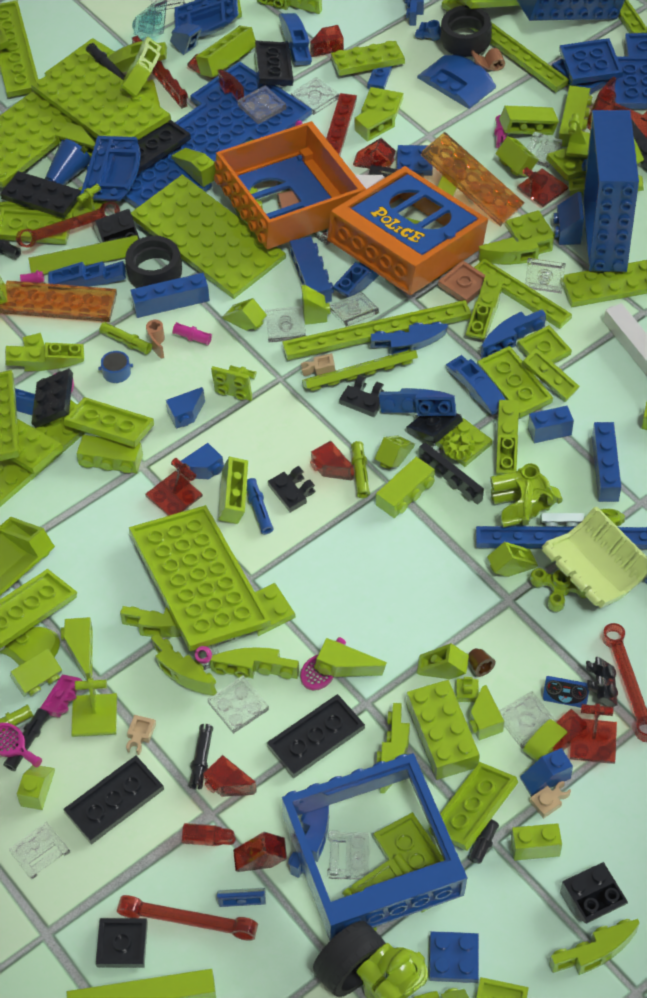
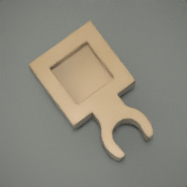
[301,353,336,376]
[126,715,156,755]
[529,781,571,819]

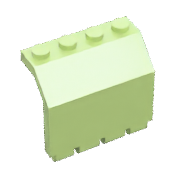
[542,507,647,608]

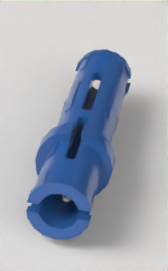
[246,478,274,535]

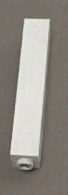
[604,303,647,376]

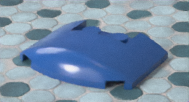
[174,0,238,37]
[417,55,496,109]
[80,136,140,201]

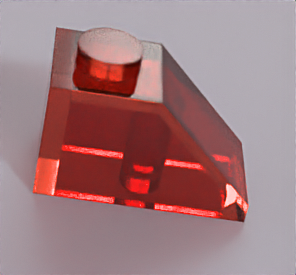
[353,138,396,169]
[310,440,354,481]
[204,755,257,797]
[233,832,287,872]

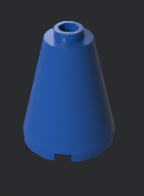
[45,139,91,185]

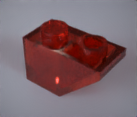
[310,25,344,57]

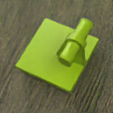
[566,113,590,158]
[69,184,108,223]
[211,365,257,401]
[72,678,117,737]

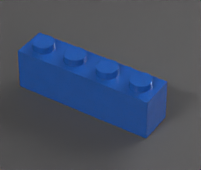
[290,236,334,303]
[130,272,210,318]
[592,422,621,502]

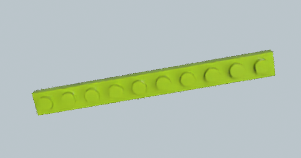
[442,0,569,92]
[282,300,471,361]

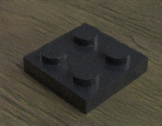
[406,413,463,443]
[96,918,148,968]

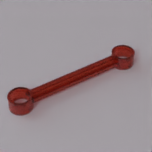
[16,202,120,248]
[602,623,647,742]
[117,895,258,941]

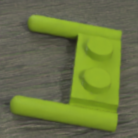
[342,853,413,931]

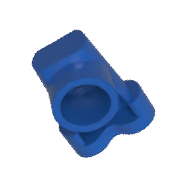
[415,20,441,41]

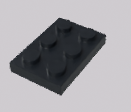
[31,368,73,428]

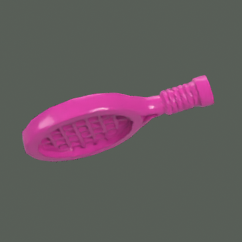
[300,637,346,691]
[0,722,42,768]

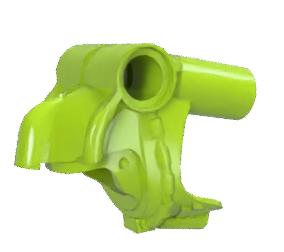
[490,463,563,528]
[357,943,428,998]

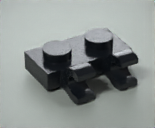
[339,375,384,417]
[267,466,316,513]
[586,657,618,708]

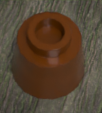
[468,648,496,677]

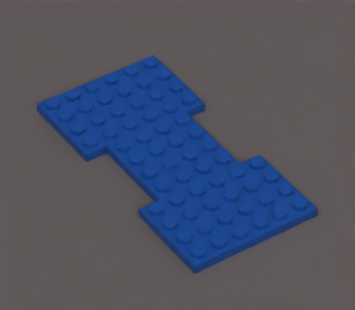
[87,61,312,208]

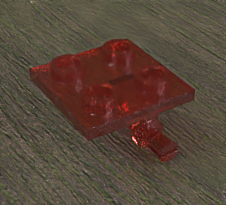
[517,167,568,207]
[145,458,203,516]
[570,703,617,764]

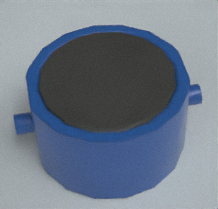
[98,351,133,383]

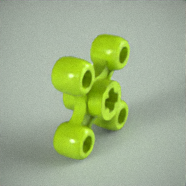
[530,568,587,612]

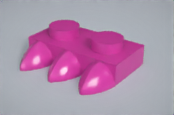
[40,674,82,718]

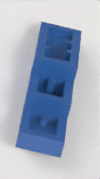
[48,261,126,288]

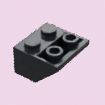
[92,209,140,243]
[560,862,628,924]

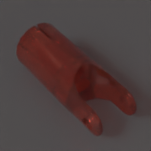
[182,823,236,846]

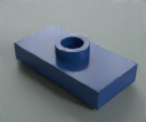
[367,66,393,89]

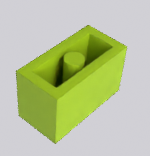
[495,136,539,177]
[10,649,62,697]
[511,823,562,861]

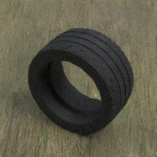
[441,5,492,57]
[125,235,182,288]
[313,921,386,997]

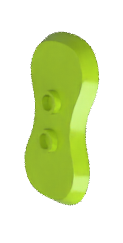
[0,627,60,666]

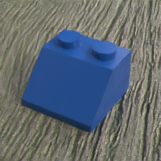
[553,192,584,245]

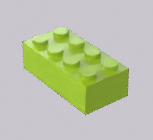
[406,679,480,780]

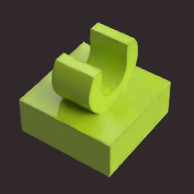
[456,677,479,702]

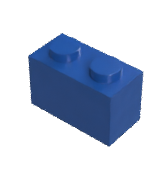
[528,405,574,444]

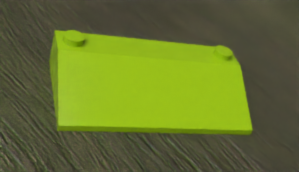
[0,517,55,595]

